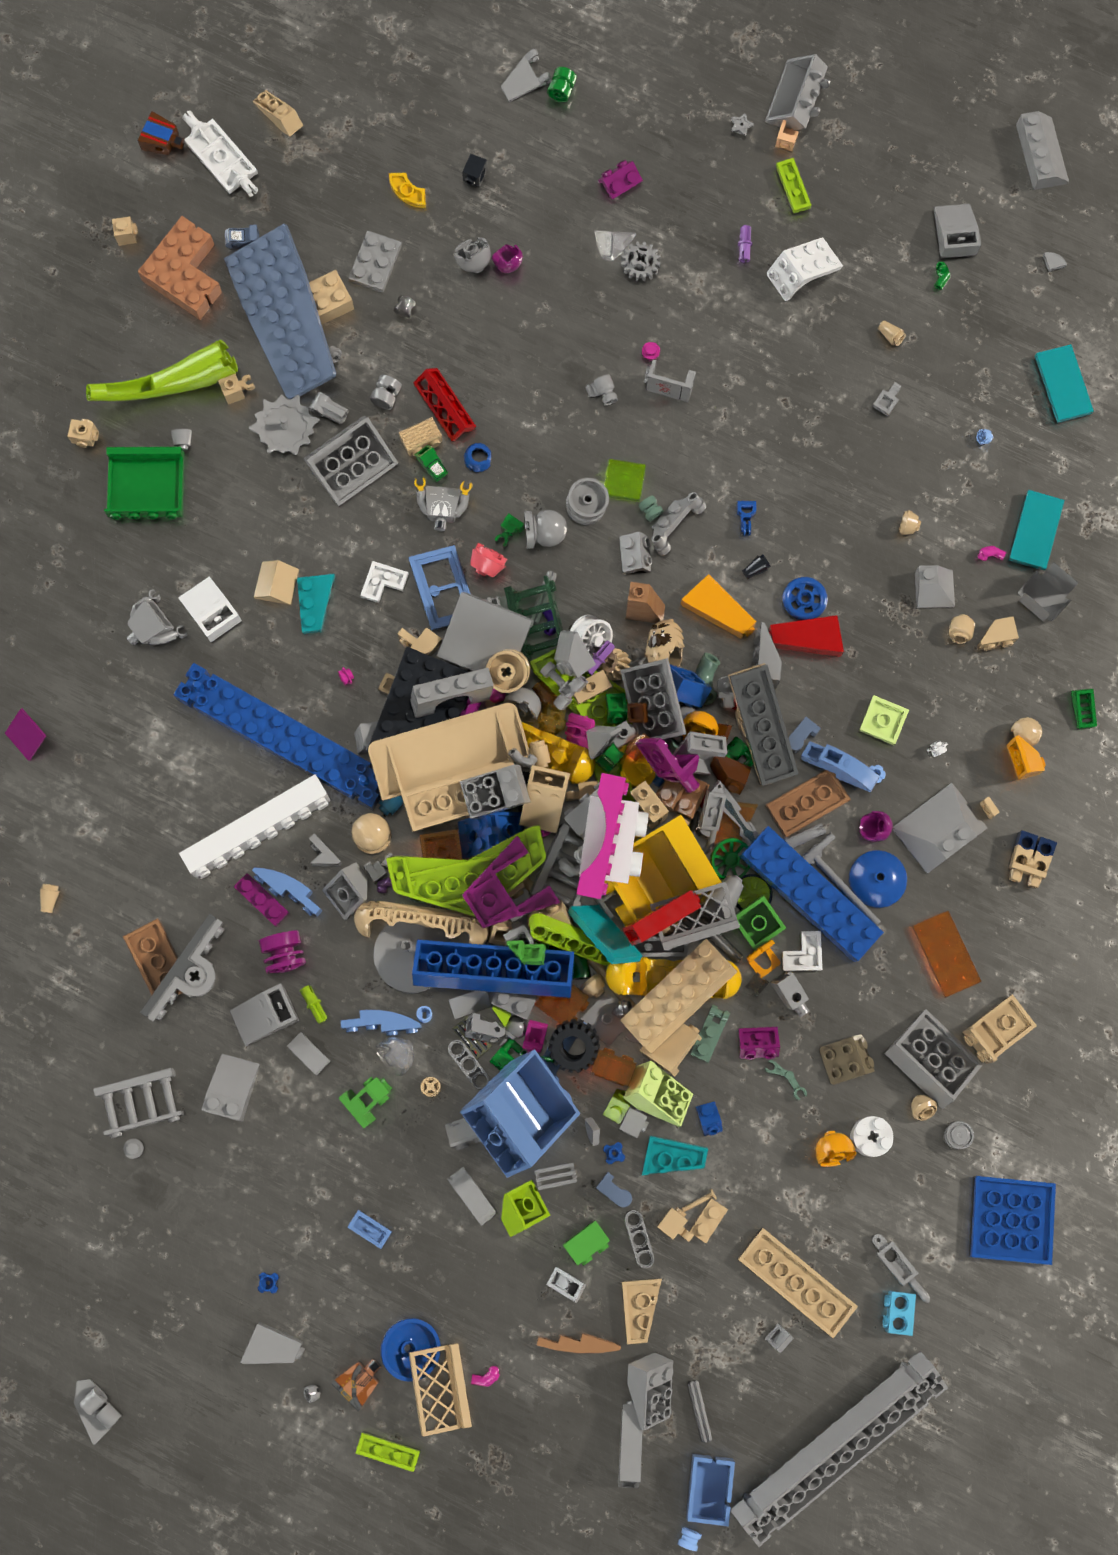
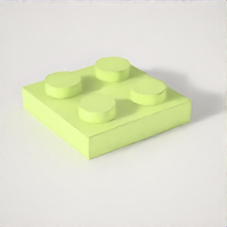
[859,695,909,745]

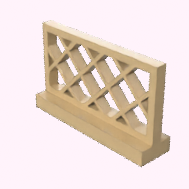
[408,1343,472,1437]

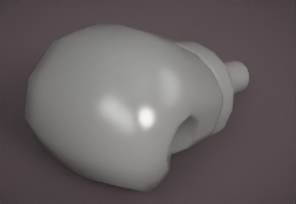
[498,1016,526,1047]

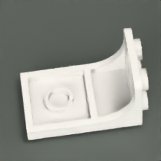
[767,237,843,301]

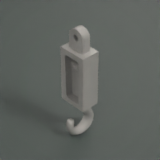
[872,1234,930,1304]

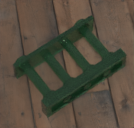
[504,575,563,662]

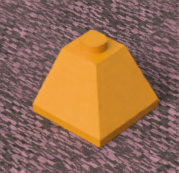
[1007,735,1045,780]

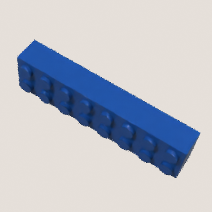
[739,826,884,962]
[412,940,574,998]

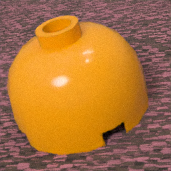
[682,711,719,740]
[815,1131,857,1167]

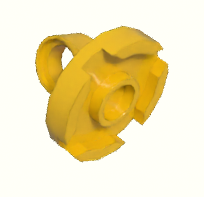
[620,750,655,787]

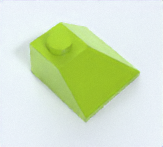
[501,1180,550,1237]

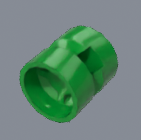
[547,67,577,102]

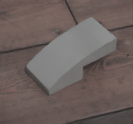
[287,1032,330,1076]

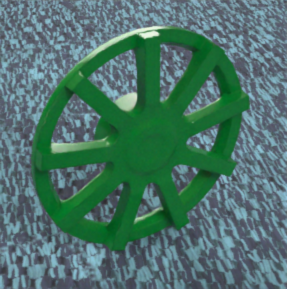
[710,838,750,879]

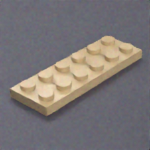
[738,1228,858,1339]

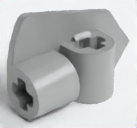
[74,1379,122,1445]

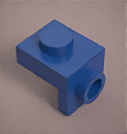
[696,1101,723,1136]

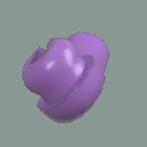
[376,877,392,893]

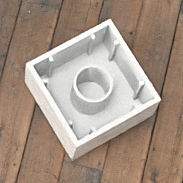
[579,796,649,884]

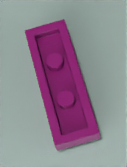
[234,873,289,927]

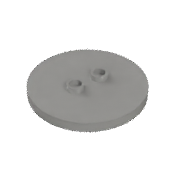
[373,921,450,993]

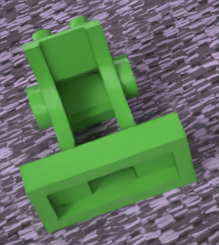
[339,1077,393,1128]

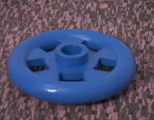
[782,577,828,620]

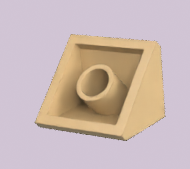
[254,560,299,605]

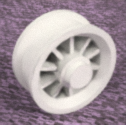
[569,614,613,657]

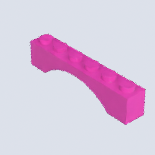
[576,773,629,899]

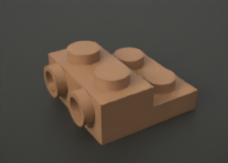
[656,778,710,819]

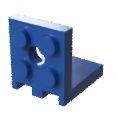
[458,812,525,859]

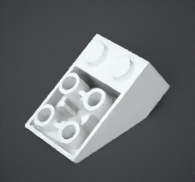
[179,576,242,642]

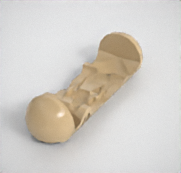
[354,901,489,945]

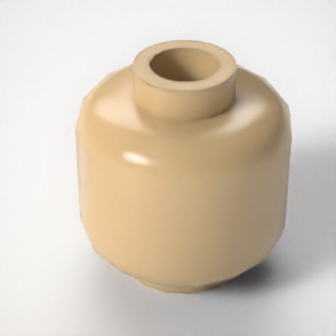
[949,614,975,644]

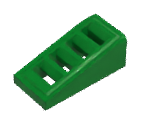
[1071,688,1097,729]

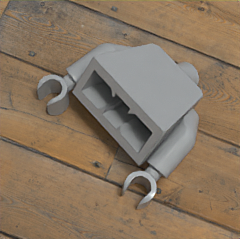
[127,589,187,646]

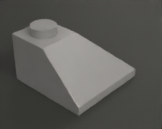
[915,565,955,608]
[322,862,368,920]

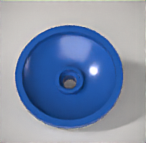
[849,850,907,908]
[381,1318,441,1382]

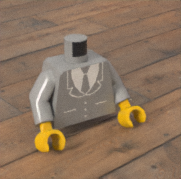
[414,477,473,531]

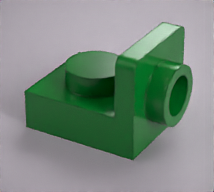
[605,693,628,724]

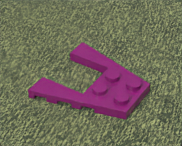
[462,836,560,928]

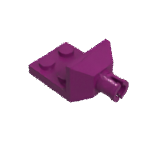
[635,738,700,793]

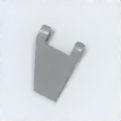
[501,49,552,102]

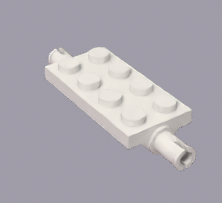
[182,111,258,197]

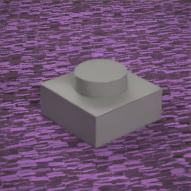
[765,1324,794,1353]

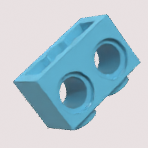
[882,1291,916,1336]

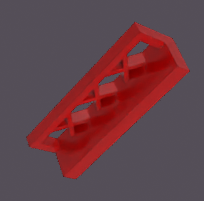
[413,368,476,442]

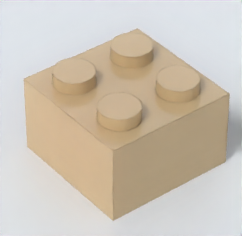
[309,270,354,325]

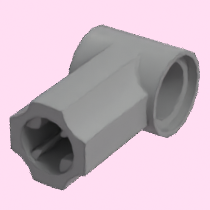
[309,392,349,424]

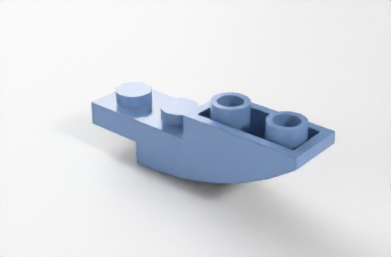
[801,741,879,792]
[252,867,322,917]
[341,1010,422,1036]

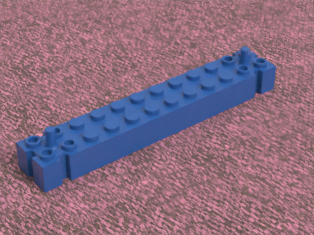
[173,663,381,811]

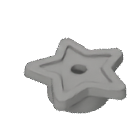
[731,113,754,136]

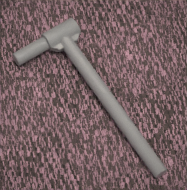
[802,832,881,925]

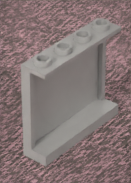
[437,592,534,674]

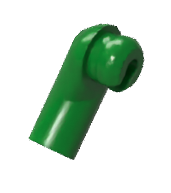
[934,261,950,290]

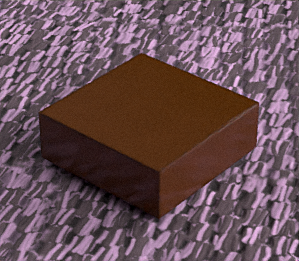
[627,703,648,723]

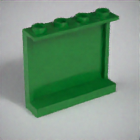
[104,447,184,520]

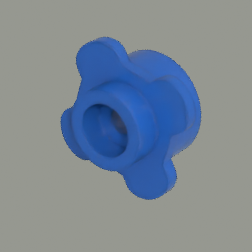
[603,1142,625,1164]
[258,1272,279,1294]

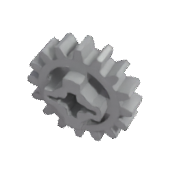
[621,241,661,281]

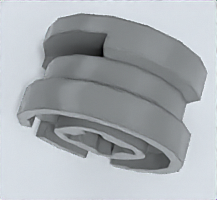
[944,1121,974,1149]

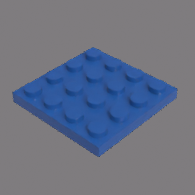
[970,1176,1056,1265]

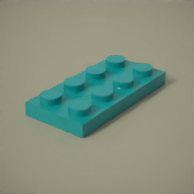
[1035,344,1094,423]
[1009,490,1065,571]
[567,905,643,964]

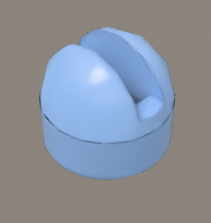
[976,429,993,444]
[416,1006,432,1023]

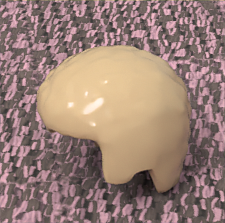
[1011,717,1042,747]

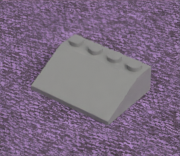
[303,416,399,506]
[620,658,686,741]
[884,1009,983,1109]

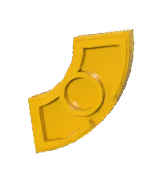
[388,173,426,208]

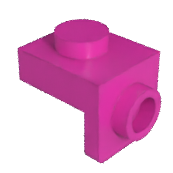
[522,1020,548,1053]

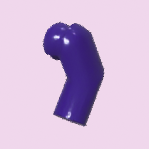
[542,608,559,636]

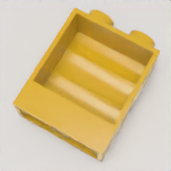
[604,815,722,926]

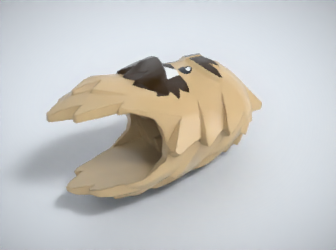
[645,619,685,667]

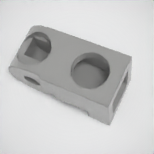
[465,1013,505,1043]

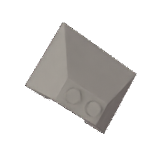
[892,783,987,874]

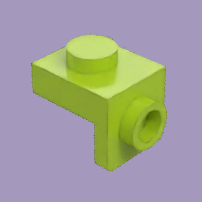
[603,1089,631,1124]

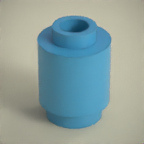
[378,796,403,816]

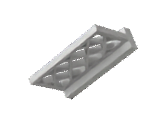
[650,882,740,950]

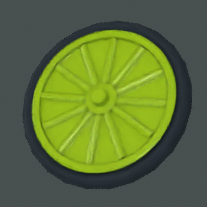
[736,874,773,910]

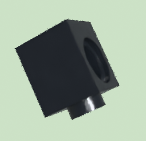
[462,153,488,187]

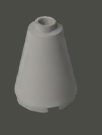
[696,875,744,922]

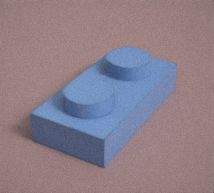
[347,1210,392,1249]

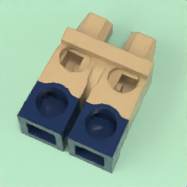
[1008,830,1057,889]

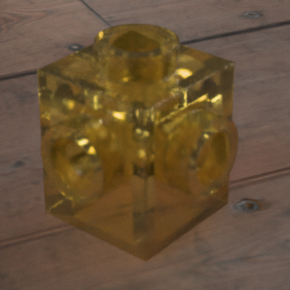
[537,704,566,736]

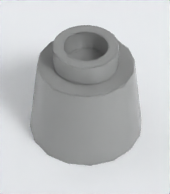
[171,429,192,451]

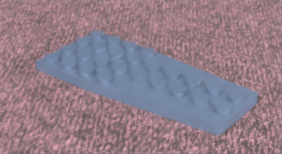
[224,224,336,399]

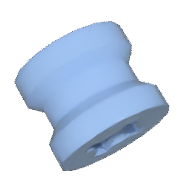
[677,1527,702,1551]

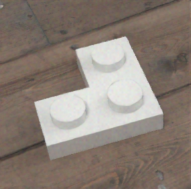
[360,561,409,603]
[782,931,823,971]

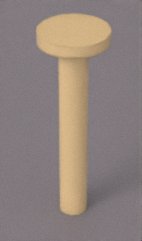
[682,1188,717,1212]

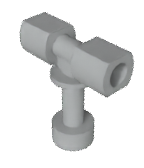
[540,662,588,710]

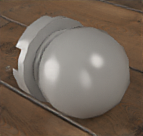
[524,510,568,549]

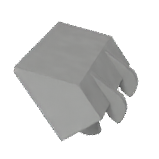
[765,54,830,130]

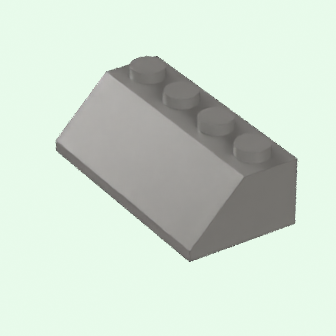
[1016,111,1069,190]

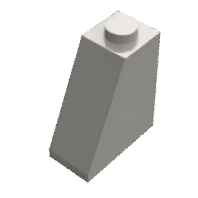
[240,1322,305,1364]

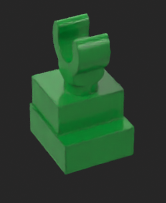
[495,513,525,548]

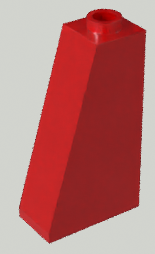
[768,615,844,657]
[622,890,701,946]

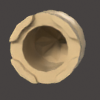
[351,813,392,855]

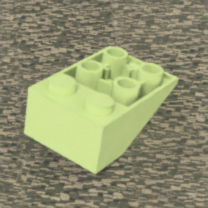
[624,1061,693,1127]

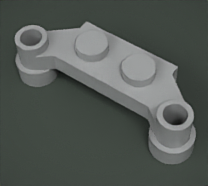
[651,492,706,555]

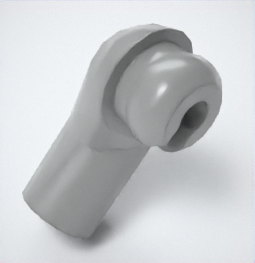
[558,858,580,877]

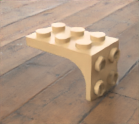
[962,994,1037,1064]

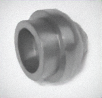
[612,1000,632,1019]

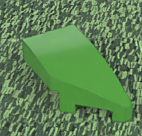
[506,940,546,965]

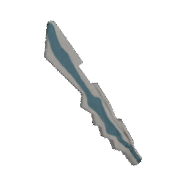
[722,784,759,846]

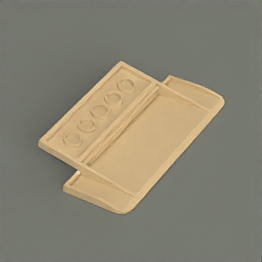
[368,703,530,832]

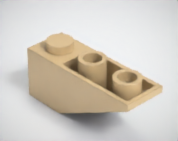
[253,90,303,137]

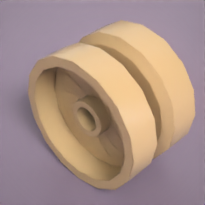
[486,649,531,693]

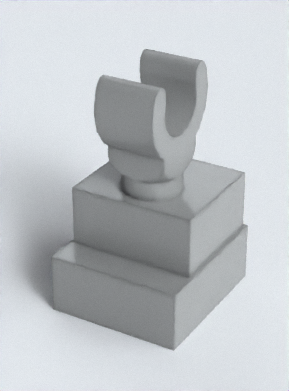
[364,853,393,884]

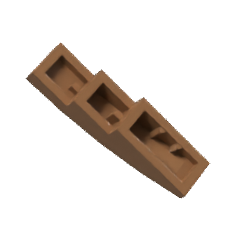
[536,1332,621,1353]

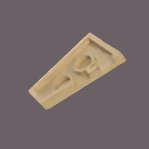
[622,1278,662,1344]

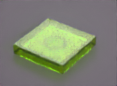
[605,459,646,502]

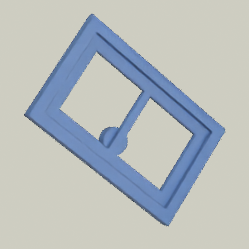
[408,545,470,631]

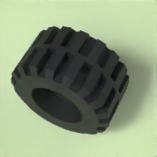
[548,1019,600,1073]

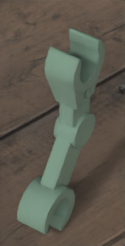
[764,1060,807,1100]

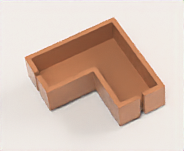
[138,216,222,320]

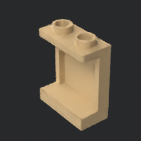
[630,781,669,831]
[640,1023,702,1077]

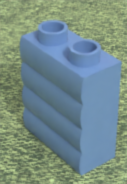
[460,1049,580,1178]

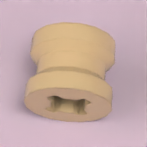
[421,1077,441,1097]

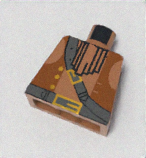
[331,1359,381,1411]

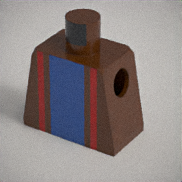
[137,111,185,155]

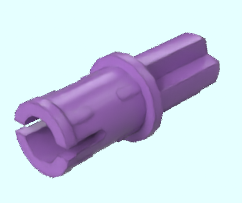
[738,225,752,263]
[586,640,615,676]

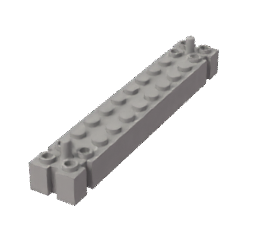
[731,1351,948,1547]

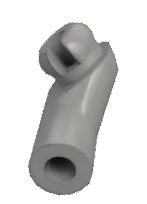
[508,748,537,768]

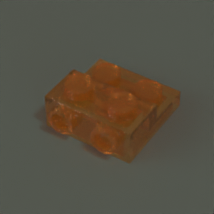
[535,985,590,1024]

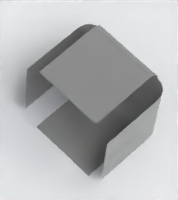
[1018,562,1078,622]

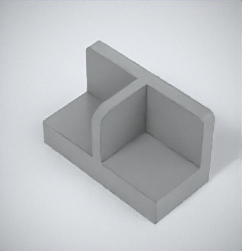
[593,891,622,921]

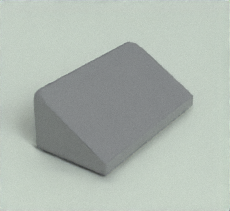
[449,991,492,1019]

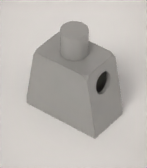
[770,971,809,1017]

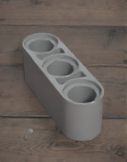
[448,1040,490,1090]
[447,1167,498,1226]
[624,1210,654,1268]

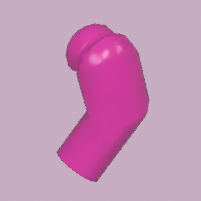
[978,546,1007,561]
[471,1366,500,1387]

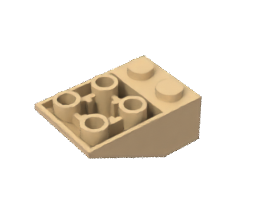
[519,765,570,833]

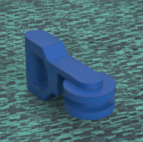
[737,501,756,536]

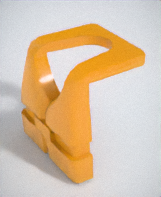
[747,940,781,978]

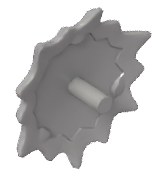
[249,395,320,455]

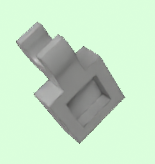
[872,382,901,416]

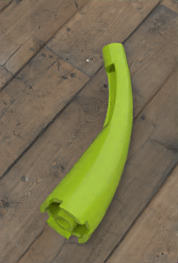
[86,340,238,401]

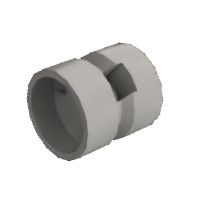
[370,375,402,410]

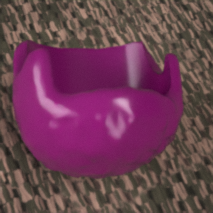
[491,244,523,273]
[859,811,893,842]

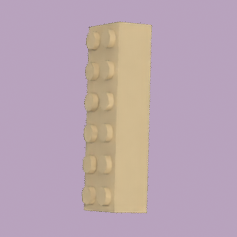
[620,939,737,1054]

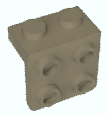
[820,1034,875,1085]

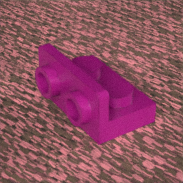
[738,1027,780,1060]

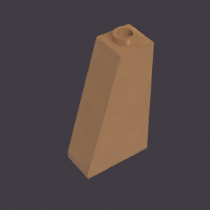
[625,582,665,623]

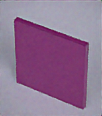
[5,708,46,761]

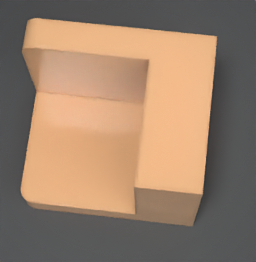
[775,120,798,152]

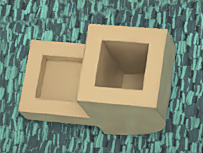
[398,627,442,656]

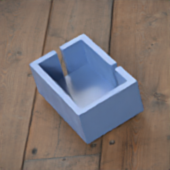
[686,1453,735,1527]

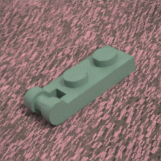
[690,1004,731,1063]

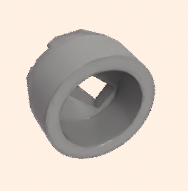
[304,1385,321,1403]

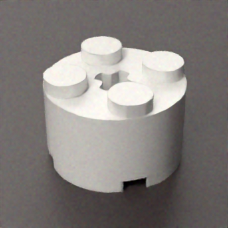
[850,1116,893,1157]

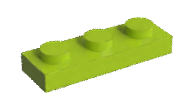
[776,158,811,214]
[355,1432,420,1472]

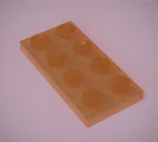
[912,911,982,998]

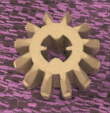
[599,648,631,681]

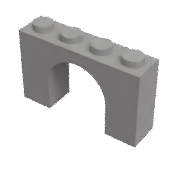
[410,668,494,718]

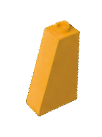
[681,574,756,639]

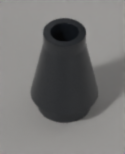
[742,554,771,580]

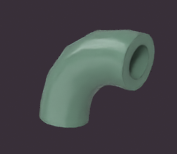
[695,652,720,705]

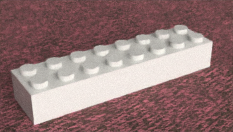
[179,774,331,879]

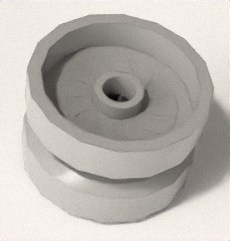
[565,478,609,525]

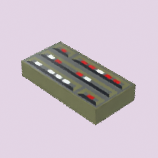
[452,1016,492,1059]

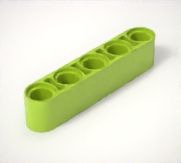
[529,913,610,965]

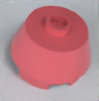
[470,543,508,577]

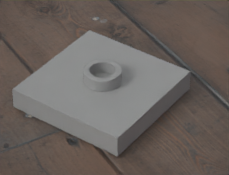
[579,991,626,1047]

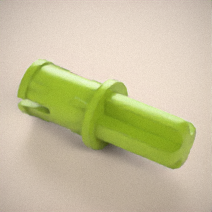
[300,985,327,1024]

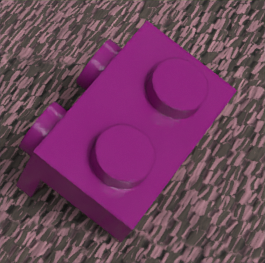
[598,160,643,199]

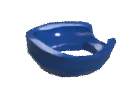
[464,443,491,472]

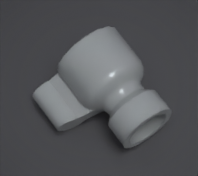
[586,375,618,406]

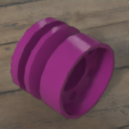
[259,930,306,974]

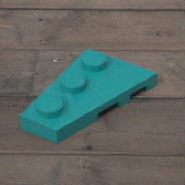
[297,574,335,634]
[642,1135,708,1175]

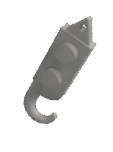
[698,780,727,854]

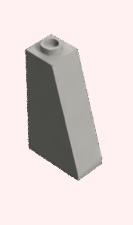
[618,1401,642,1488]

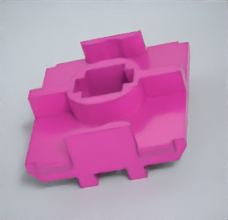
[565,713,595,749]

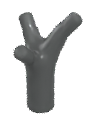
[689,811,702,837]

